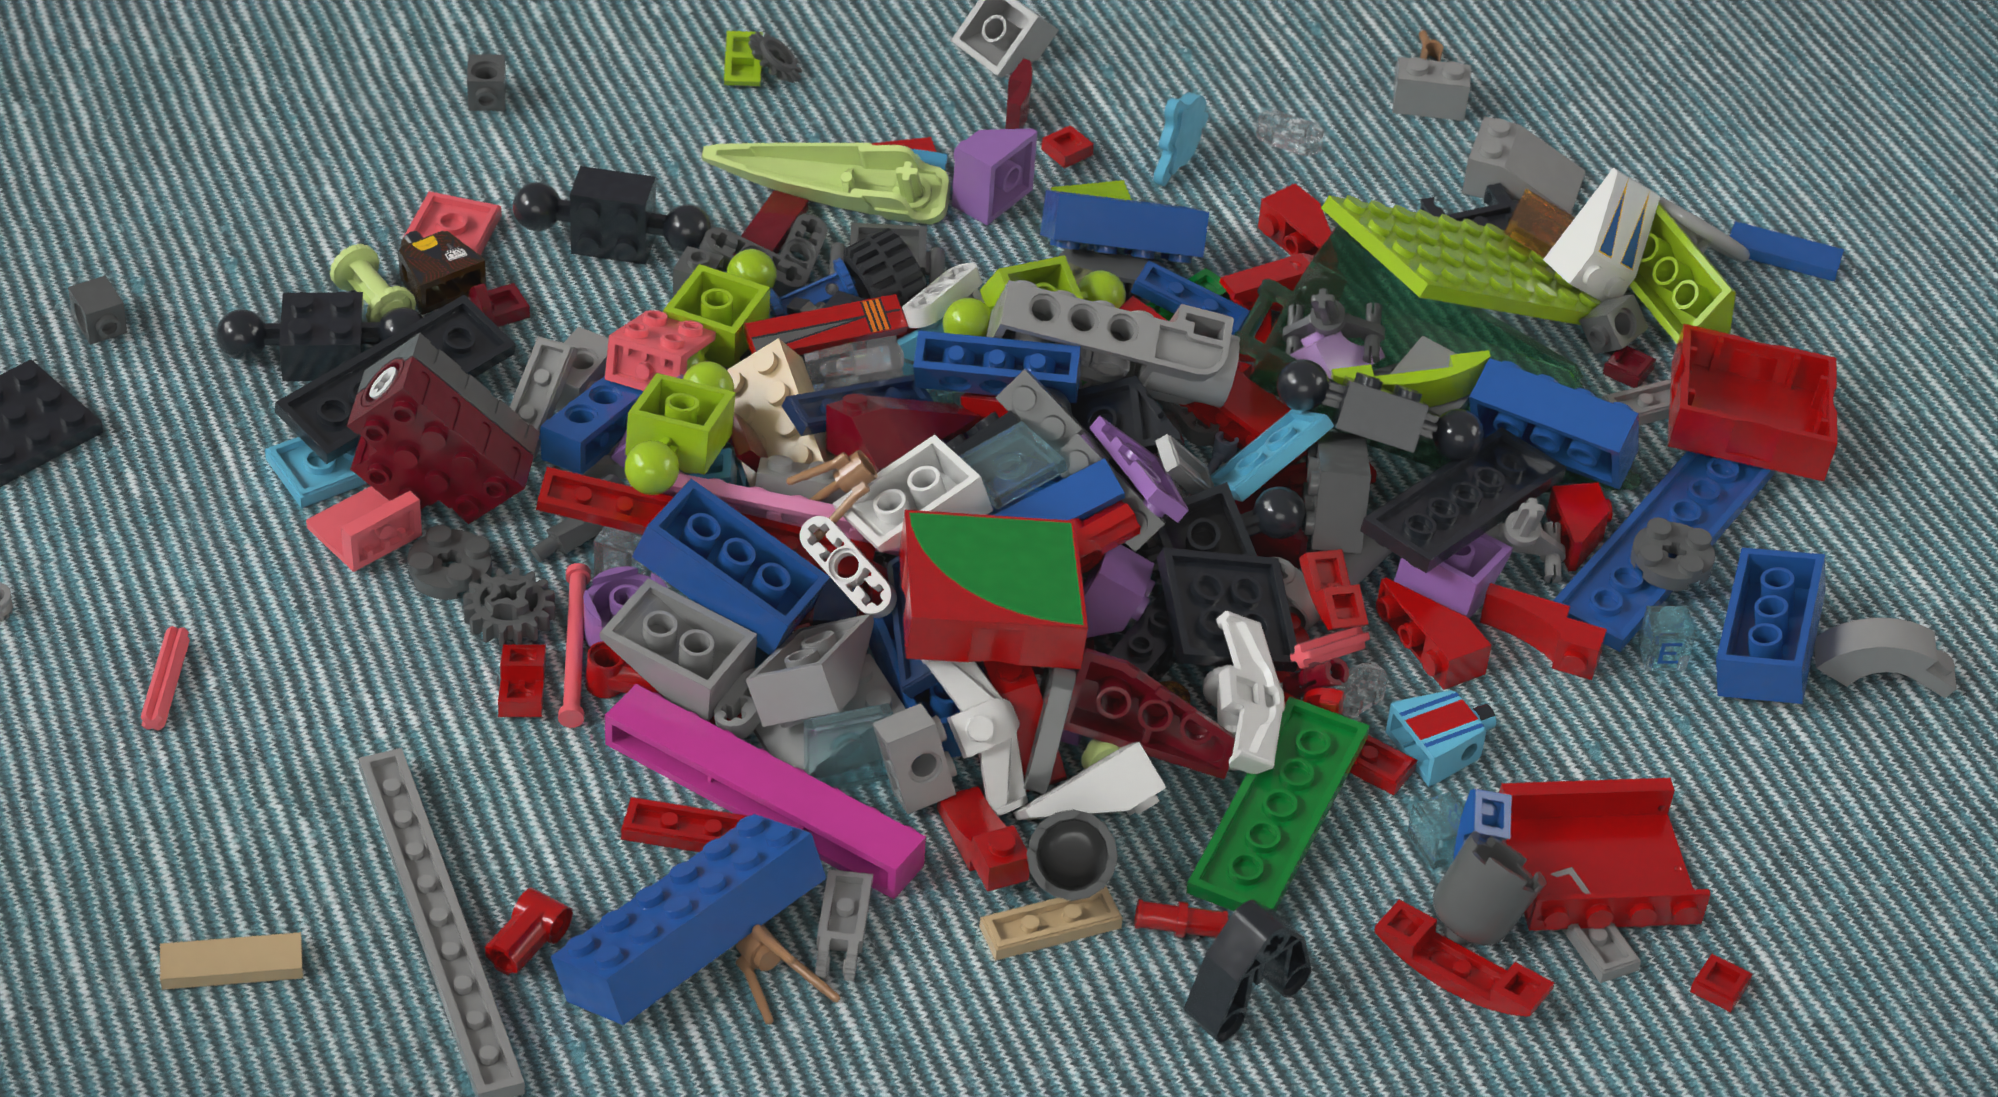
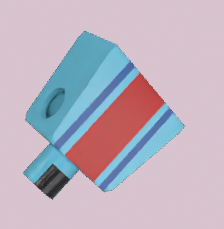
[1385,690,1496,787]

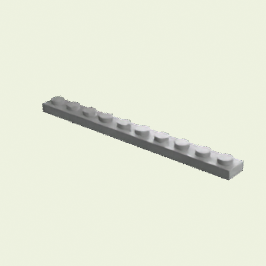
[359,748,525,1097]

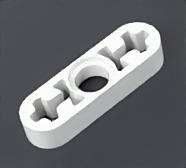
[902,263,982,329]
[800,516,897,618]

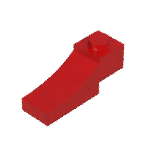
[1480,583,1607,680]
[937,786,1030,892]

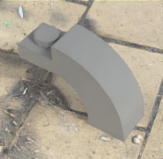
[1814,618,1957,698]

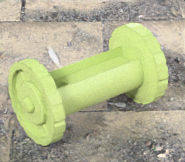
[330,244,416,322]

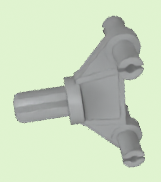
[1485,498,1566,583]

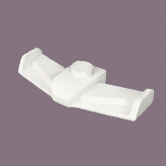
[1216,611,1285,774]
[921,660,1028,817]

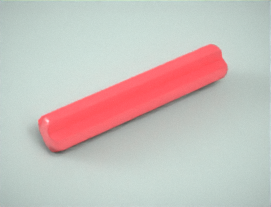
[140,626,190,731]
[1290,627,1370,669]

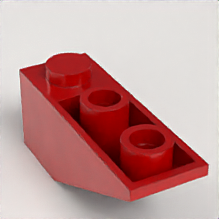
[1258,183,1341,264]
[1219,253,1349,316]
[1376,578,1492,690]

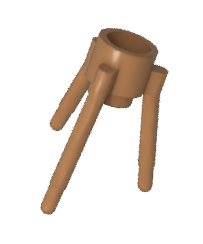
[786,450,878,545]
[736,925,840,1025]

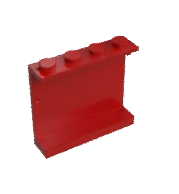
[1499,778,1711,931]

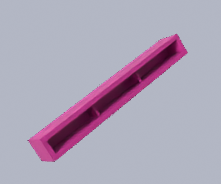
[605,684,926,899]

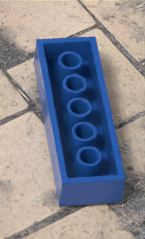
[550,814,826,1025]

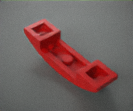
[1374,899,1554,1017]

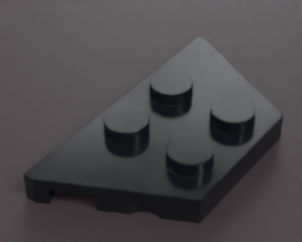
[1038,376,1185,467]

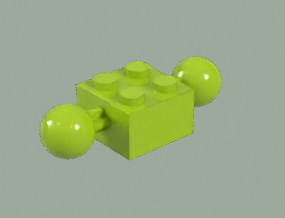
[663,249,777,372]
[943,255,1126,337]
[625,361,736,495]

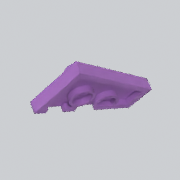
[1089,416,1189,523]

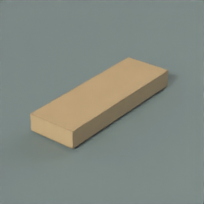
[979,886,1123,961]
[160,932,303,990]

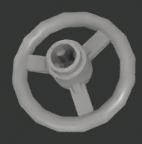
[1659,196,1750,262]

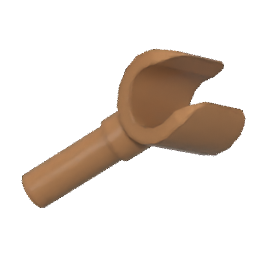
[1419,30,1443,61]

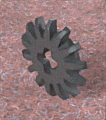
[748,31,802,83]

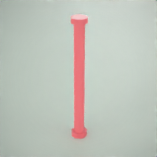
[558,563,591,728]

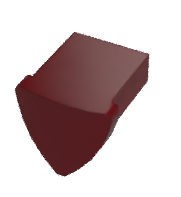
[469,283,530,327]

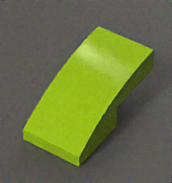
[724,31,763,86]

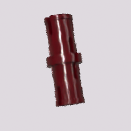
[1283,658,1349,699]

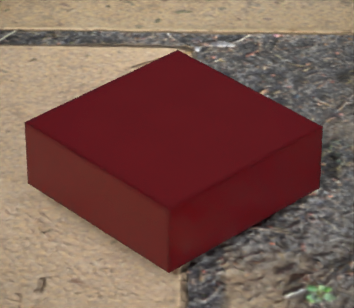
[1602,346,1656,388]

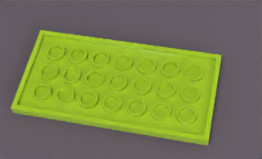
[1321,195,1601,325]

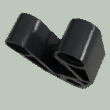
[1184,900,1311,1043]

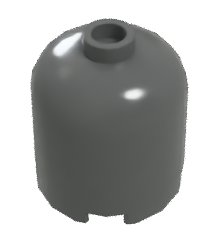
[1027,809,1118,901]
[1433,831,1547,946]

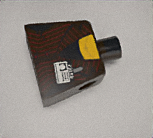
[398,231,486,315]

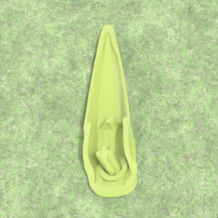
[702,143,951,225]

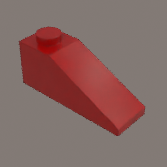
[983,661,1067,792]

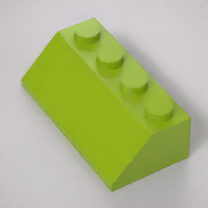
[1629,203,1736,344]

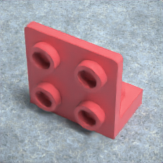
[605,310,716,391]
[306,486,422,572]

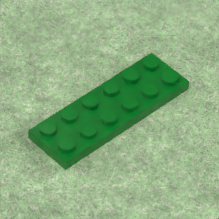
[1186,697,1370,912]

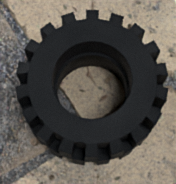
[843,227,928,317]

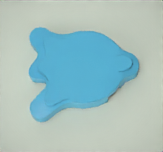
[1153,92,1209,186]

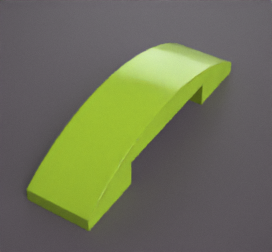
[1331,350,1491,408]

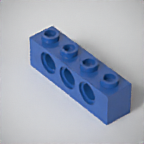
[913,330,1082,404]
[539,376,643,475]

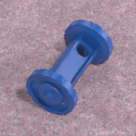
[770,258,859,318]

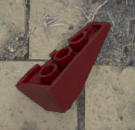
[826,394,981,473]
[1063,648,1236,780]

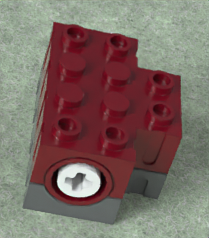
[347,333,540,524]

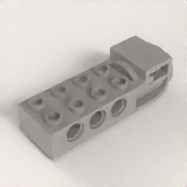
[986,280,1240,408]

